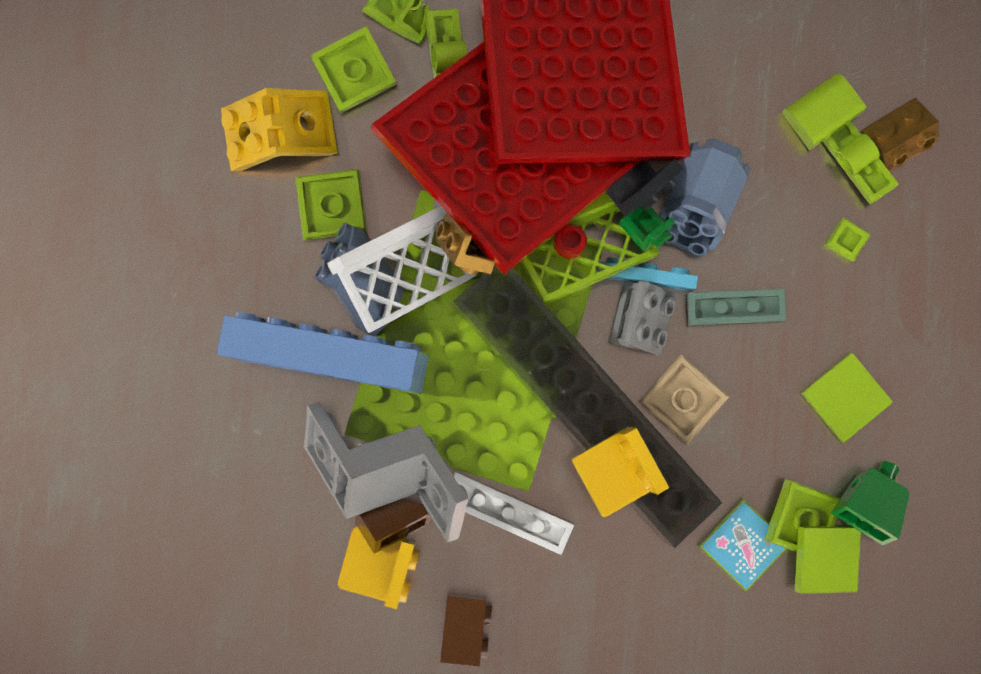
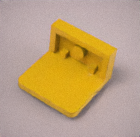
[338,526,420,609]

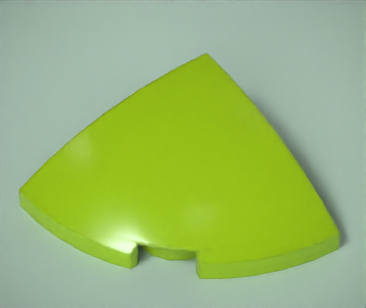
[361,0,430,44]

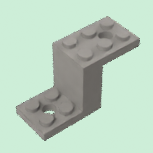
[304,402,469,543]

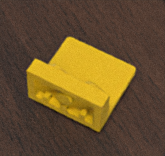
[572,427,669,517]

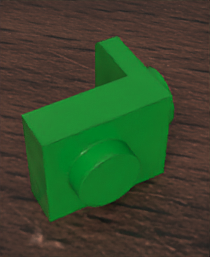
[619,207,675,253]

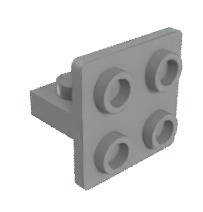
[610,280,675,356]

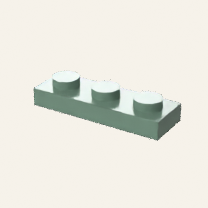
[687,289,786,326]

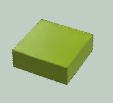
[825,217,871,262]

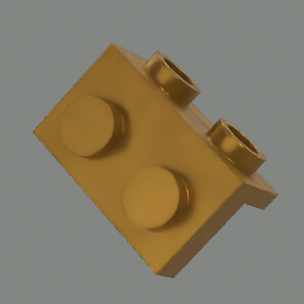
[862,97,939,170]
[436,212,495,275]

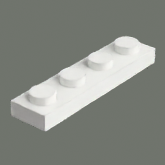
[454,472,574,555]

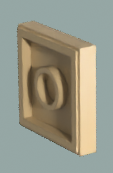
[638,354,729,445]

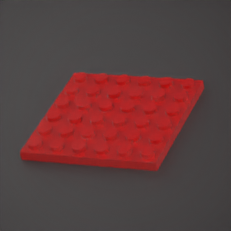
[480,0,690,164]
[371,42,642,275]

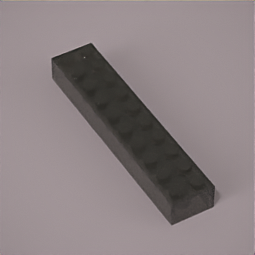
[450,264,722,548]

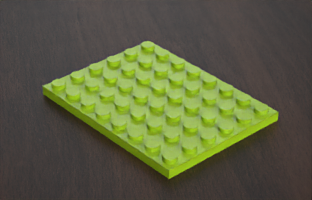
[344,190,603,492]

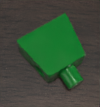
[831,461,910,545]

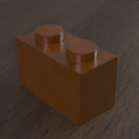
[440,592,492,667]

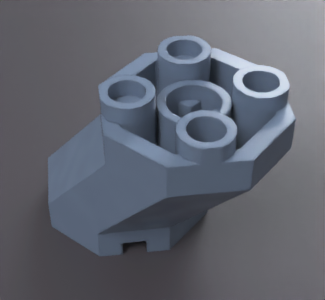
[659,139,751,256]
[314,223,405,336]

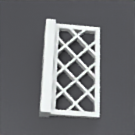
[327,206,477,333]

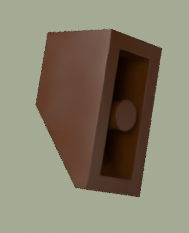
[355,499,431,554]

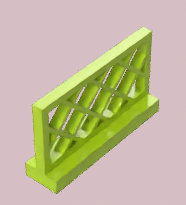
[521,192,660,306]

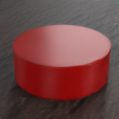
[553,224,587,259]

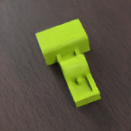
[425,8,468,78]
[782,73,899,205]

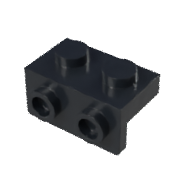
[606,159,683,217]

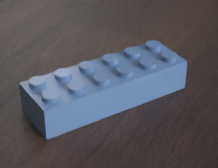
[216,311,429,394]

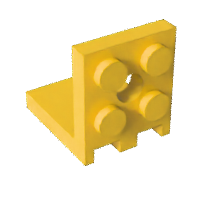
[221,88,338,171]

